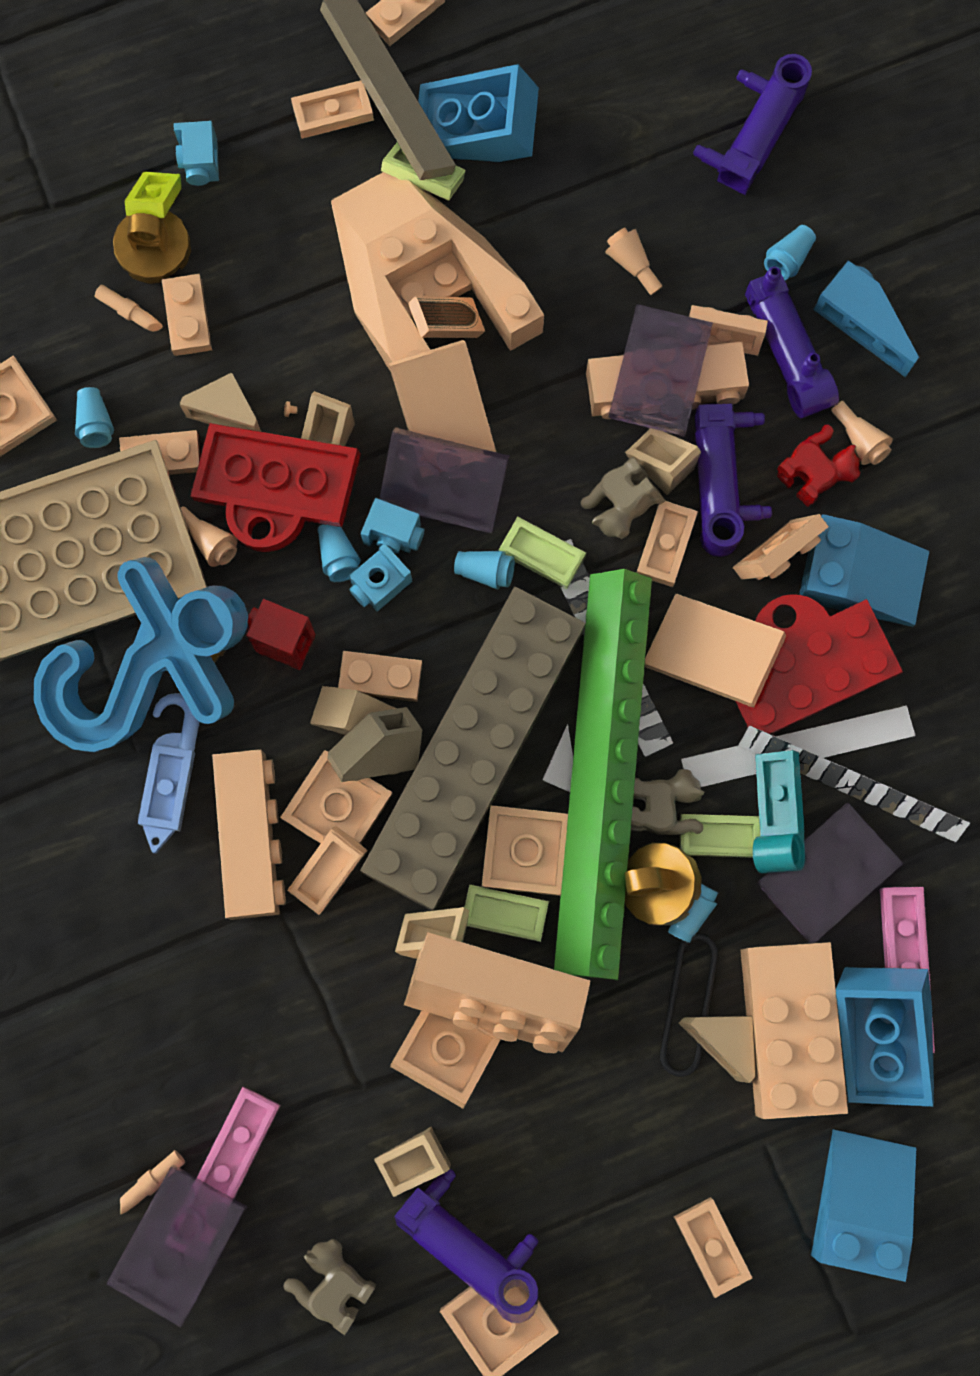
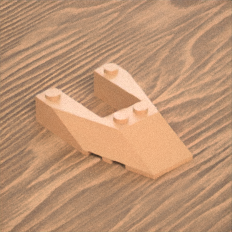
[331,172,544,372]

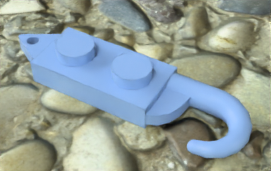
[138,693,199,854]

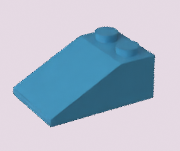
[418,64,539,162]
[799,514,929,627]
[836,967,934,1107]
[811,1129,916,1282]

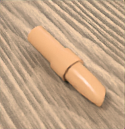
[95,284,163,332]
[120,1150,185,1215]

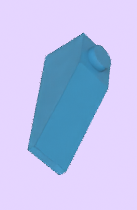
[814,261,919,377]

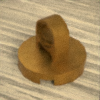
[113,211,191,284]
[624,843,701,925]

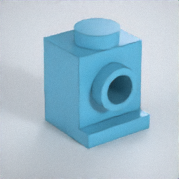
[174,121,219,186]
[361,498,425,553]
[349,543,412,612]

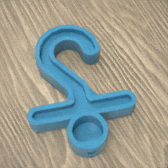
[34,557,248,752]

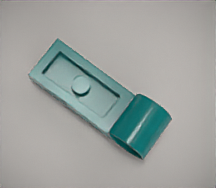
[753,750,805,873]

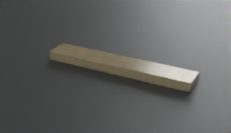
[320,0,456,180]

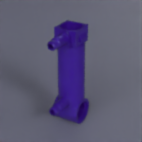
[693,54,812,195]
[745,266,839,419]
[695,404,772,557]
[395,1169,538,1323]

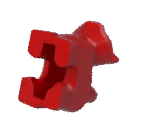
[777,425,860,507]

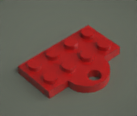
[190,423,361,552]
[736,594,903,734]

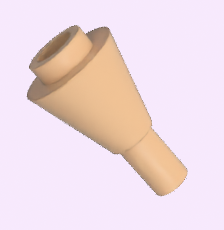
[605,227,663,296]
[831,401,893,465]
[181,507,238,567]

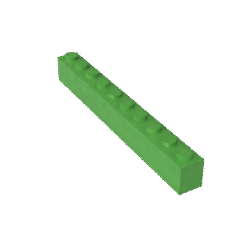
[554,569,652,980]

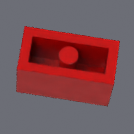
[246,599,316,670]

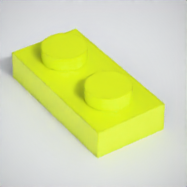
[125,172,181,219]

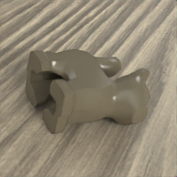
[581,457,665,539]
[631,769,704,835]
[284,1239,376,1335]

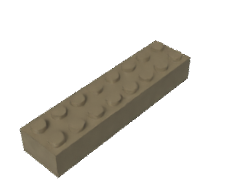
[360,586,586,911]

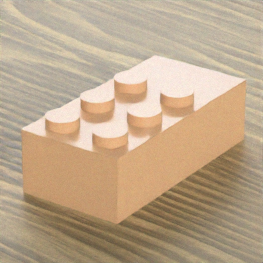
[404,932,591,1053]
[740,942,848,1119]

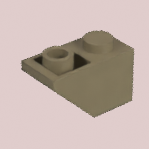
[328,707,422,782]

